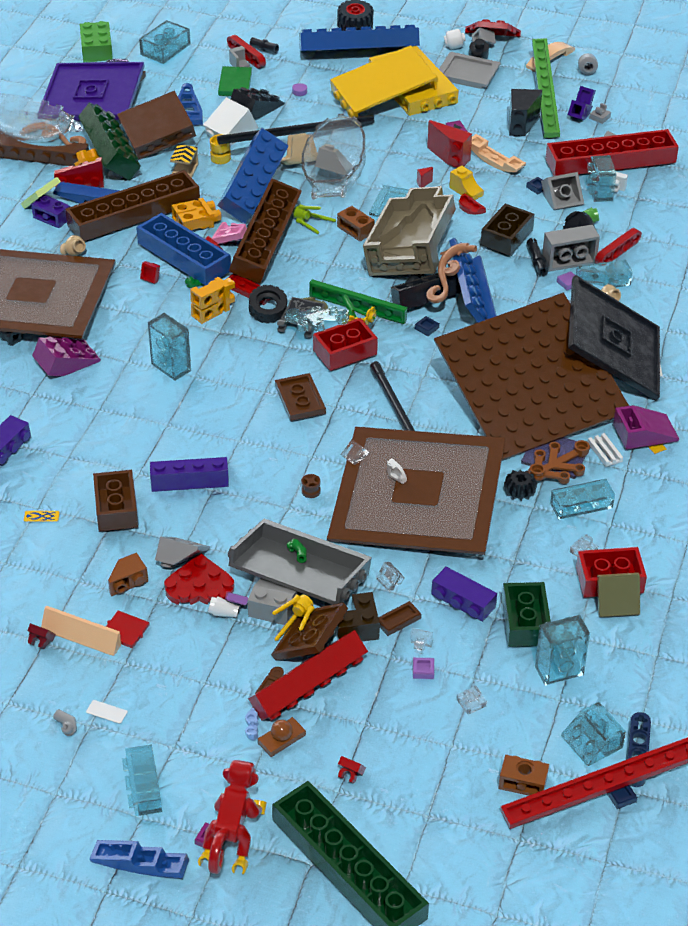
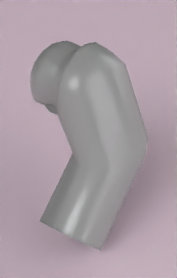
[53,709,77,736]

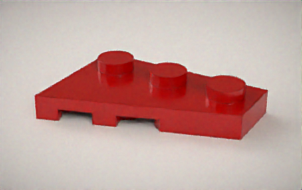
[54,157,104,188]

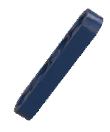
[627,712,651,787]

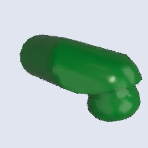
[185,276,203,288]
[287,539,307,563]

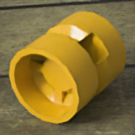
[210,134,231,164]

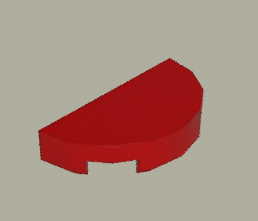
[459,193,486,215]

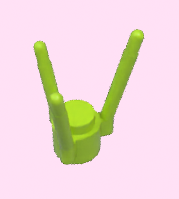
[293,204,336,234]

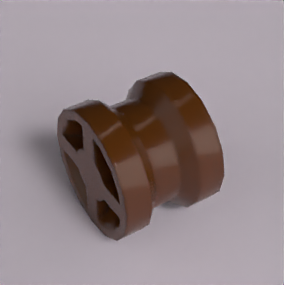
[301,474,321,498]

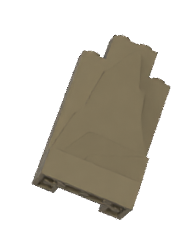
[363,186,456,276]

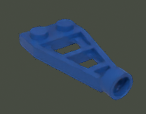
[178,83,203,126]

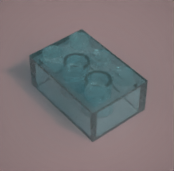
[139,20,191,64]
[148,313,191,381]
[535,615,590,685]

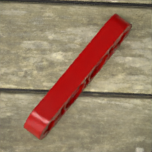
[227,34,266,68]
[595,228,642,267]

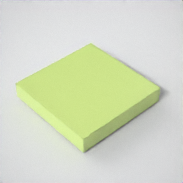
[21,177,61,209]

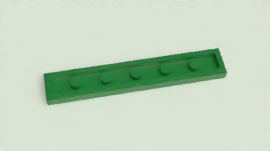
[309,279,407,324]

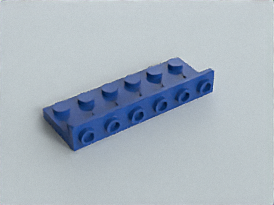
[449,238,497,322]

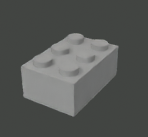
[542,225,600,272]

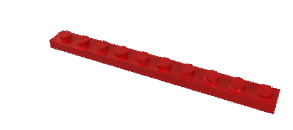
[501,737,688,829]

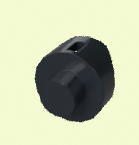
[469,39,489,59]

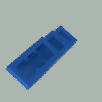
[90,840,189,878]

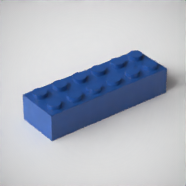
[217,128,289,224]
[136,213,231,286]

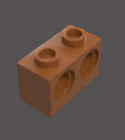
[337,206,375,241]

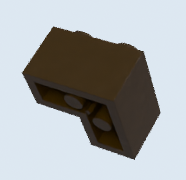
[335,592,380,641]

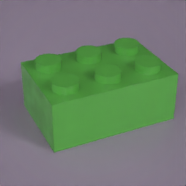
[80,21,113,62]

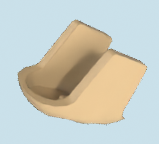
[281,133,318,165]

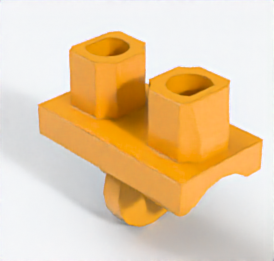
[74,148,100,166]

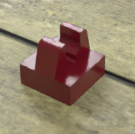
[27,623,56,649]

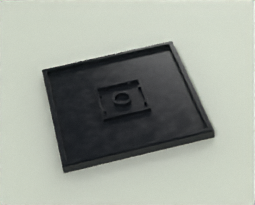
[568,275,660,401]

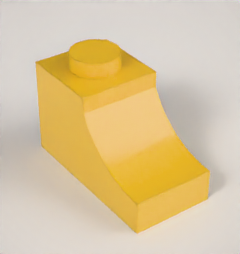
[449,165,484,200]

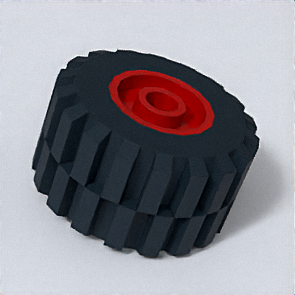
[337,0,374,31]

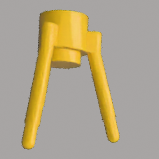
[272,595,314,641]

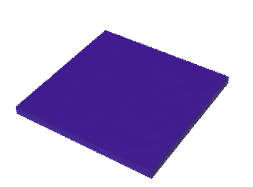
[36,62,145,121]

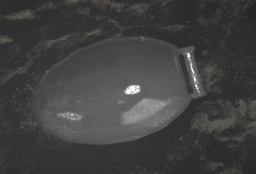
[0,93,83,143]
[301,113,366,200]

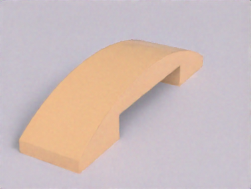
[526,42,575,72]
[471,134,526,172]

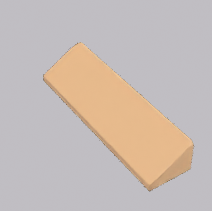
[41,606,121,656]

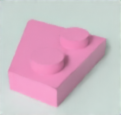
[212,222,247,244]

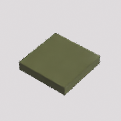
[597,573,640,617]

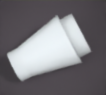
[208,596,240,618]

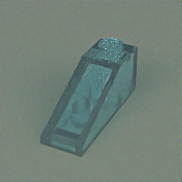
[576,259,633,287]

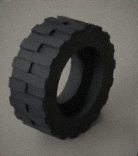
[249,285,288,323]

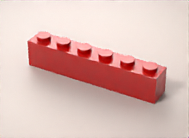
[248,630,368,721]

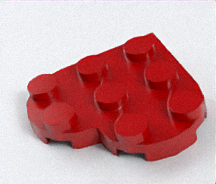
[164,553,235,605]

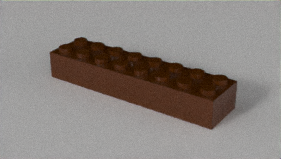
[65,170,200,241]
[229,178,302,284]

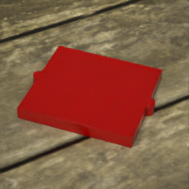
[106,610,150,648]

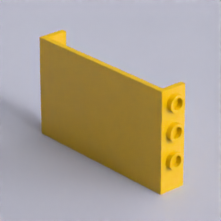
[330,45,438,118]
[369,46,459,116]

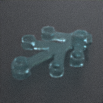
[284,306,349,332]

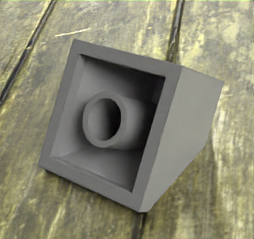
[315,144,354,176]
[155,536,210,568]

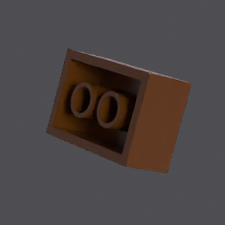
[93,469,138,532]

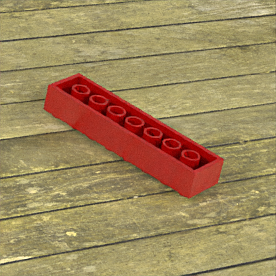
[545,129,679,176]

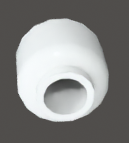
[444,29,466,50]

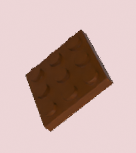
[271,602,348,660]

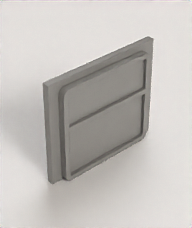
[439,52,501,89]

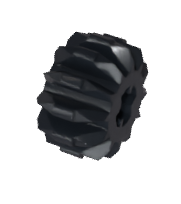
[504,469,537,501]

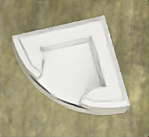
[387,458,407,484]

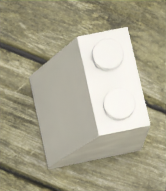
[203,97,258,146]

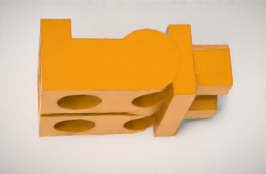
[172,198,221,230]
[190,277,235,324]

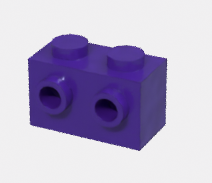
[31,195,70,228]

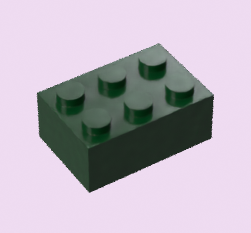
[502,582,552,647]

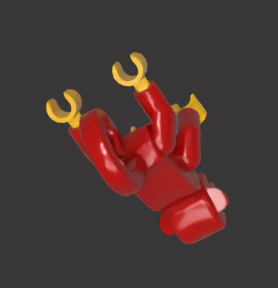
[198,760,267,875]

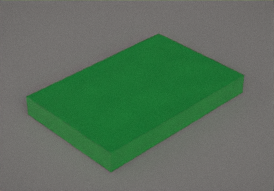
[218,66,252,96]

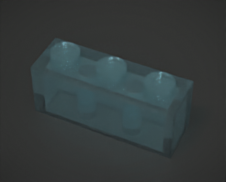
[550,479,615,520]
[122,744,162,816]

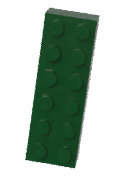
[78,102,141,181]

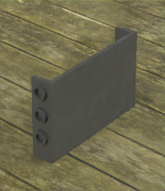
[228,518,372,605]

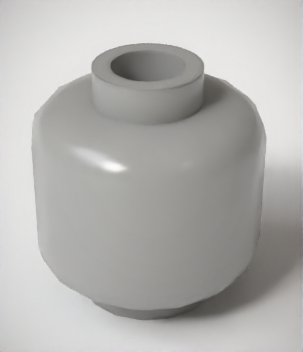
[578,53,598,75]

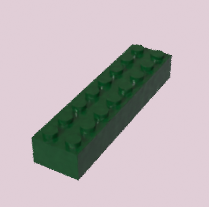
[272,781,429,926]

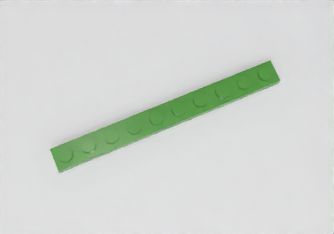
[532,38,560,138]

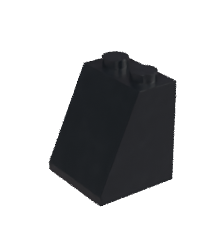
[509,89,542,136]

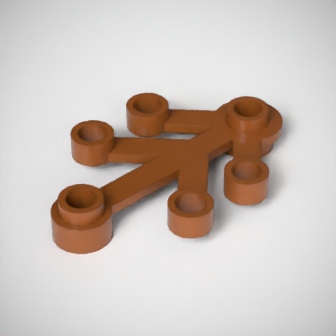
[528,440,590,484]

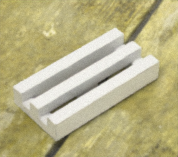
[588,433,623,467]

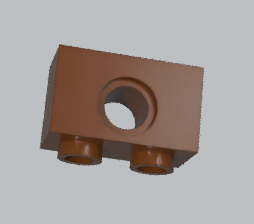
[498,754,549,796]

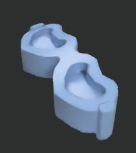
[245,708,259,740]

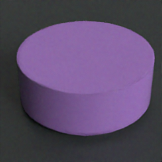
[292,83,307,96]

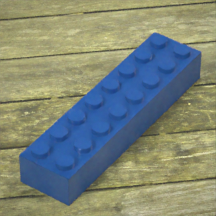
[299,25,420,51]

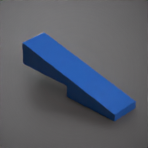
[53,182,119,203]

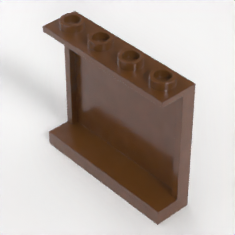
[117,90,196,160]

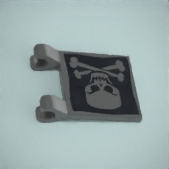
[277,297,325,338]

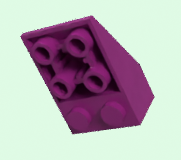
[32,337,101,376]
[613,405,679,449]

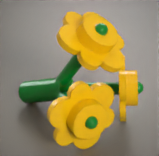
[341,295,376,326]

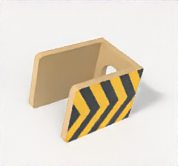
[170,144,199,178]

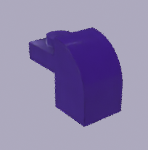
[567,86,596,120]

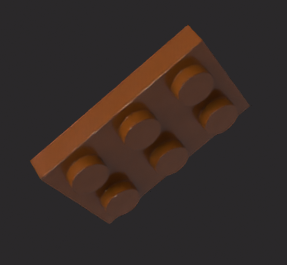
[275,373,326,421]

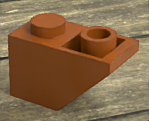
[108,552,148,597]

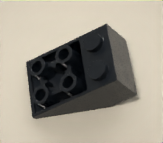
[230,87,285,119]

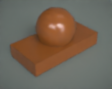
[258,717,306,757]

